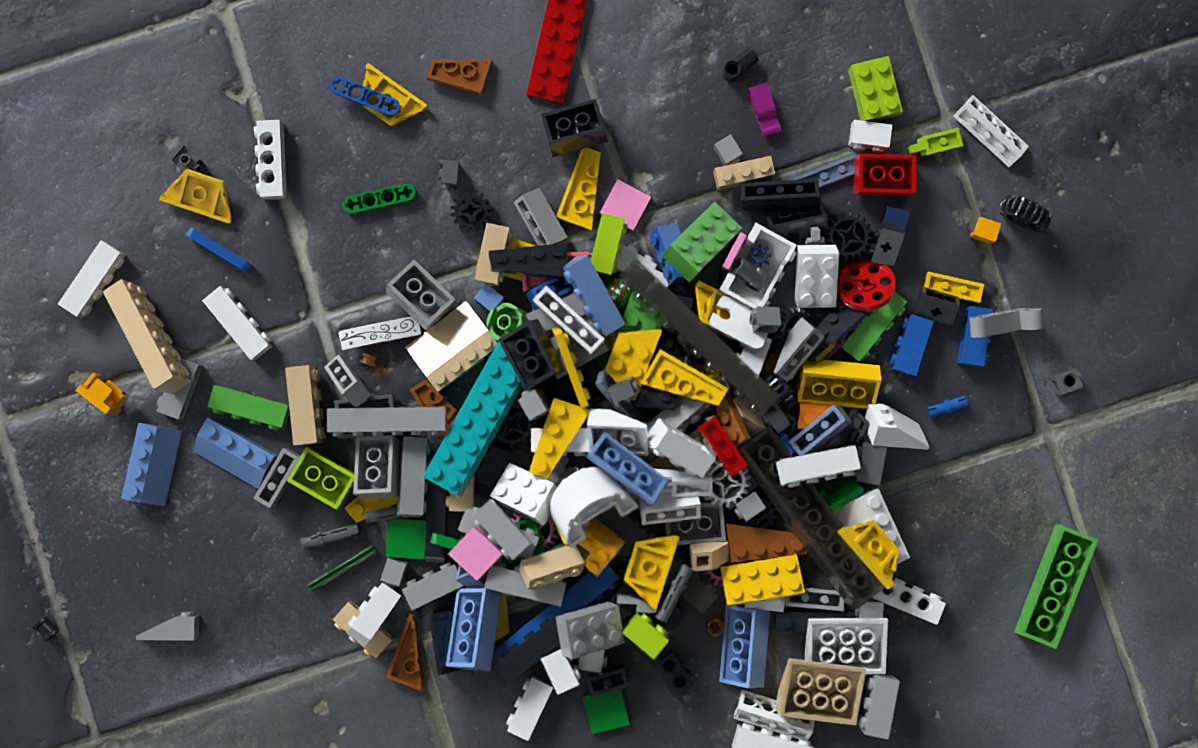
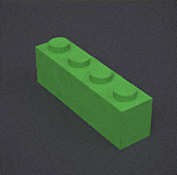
[839,292,907,363]
[208,385,290,431]

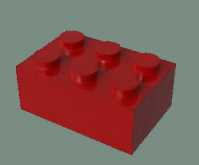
[854,154,916,197]

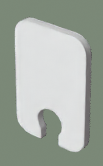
[709,296,768,350]

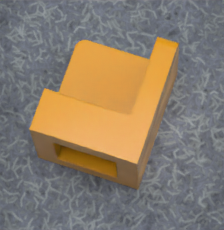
[970,217,1001,244]

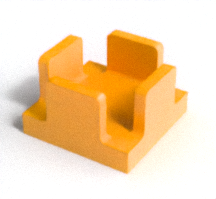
[75,373,128,415]

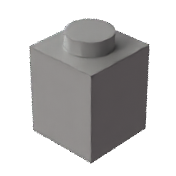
[713,134,743,166]
[734,491,766,521]
[380,557,408,588]

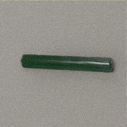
[308,545,377,592]

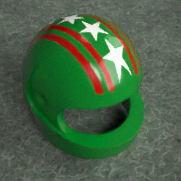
[605,277,633,310]

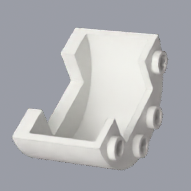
[719,223,797,310]
[550,467,638,548]

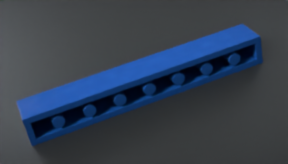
[491,564,619,666]

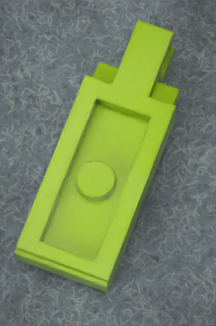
[908,128,964,156]

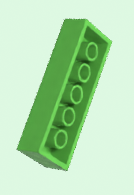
[1014,524,1098,649]

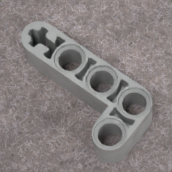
[969,308,1044,338]

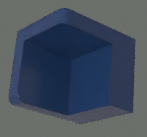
[884,206,910,230]

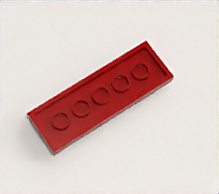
[526,0,587,104]

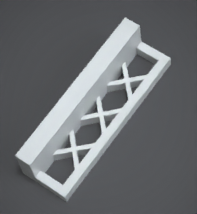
[954,95,1029,167]
[733,689,815,741]

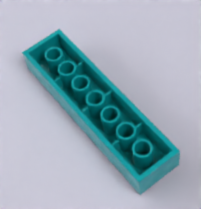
[423,341,522,497]

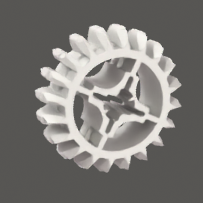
[704,459,751,507]

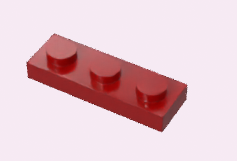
[697,416,748,477]

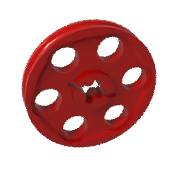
[837,259,896,312]

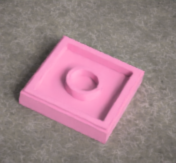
[600,179,651,231]
[720,232,747,274]
[448,526,502,581]

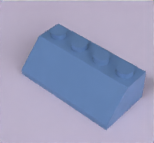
[563,256,625,336]
[193,418,278,489]
[121,423,182,506]
[586,432,668,505]
[446,588,501,671]
[719,605,770,688]

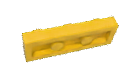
[924,272,984,303]

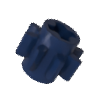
[748,244,772,269]

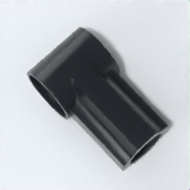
[722,47,759,82]

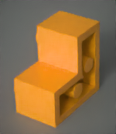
[578,517,625,576]

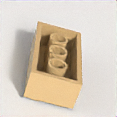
[285,365,326,445]

